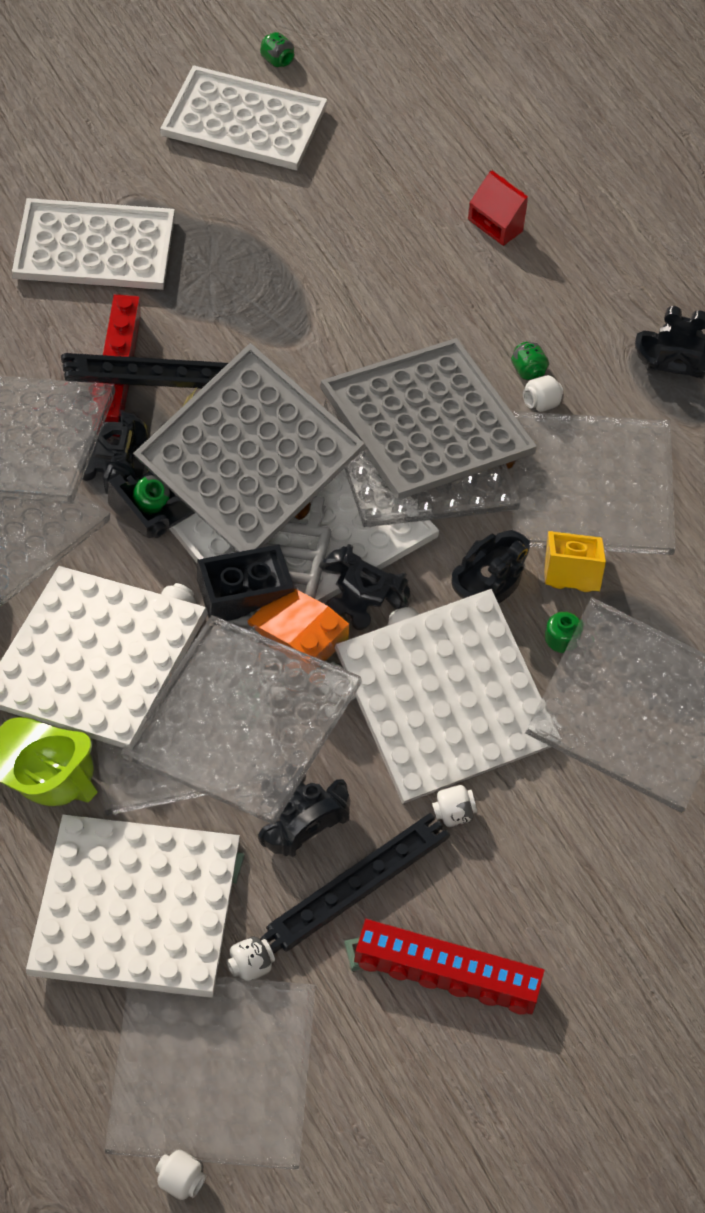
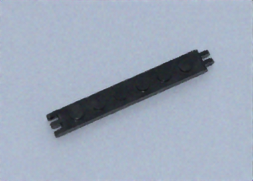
[61,353,228,389]
[260,813,451,954]

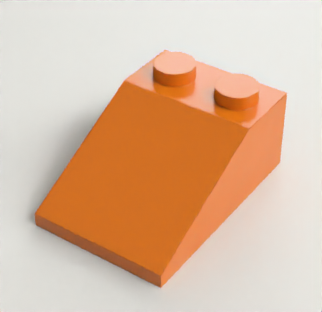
[247,588,349,676]

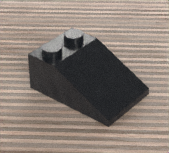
[197,544,294,624]

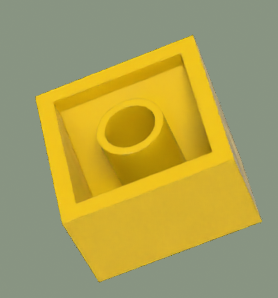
[544,531,606,592]

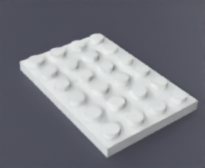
[160,65,327,170]
[12,198,175,290]

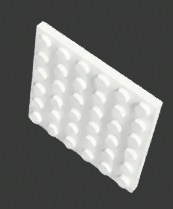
[0,566,208,751]
[335,589,561,804]
[26,815,240,998]

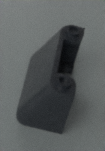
[108,472,195,538]

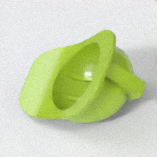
[0,717,98,806]

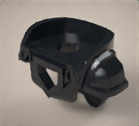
[635,306,705,379]
[78,410,148,494]
[451,530,530,604]
[319,544,410,630]
[258,763,351,858]

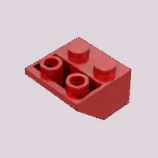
[468,170,528,246]

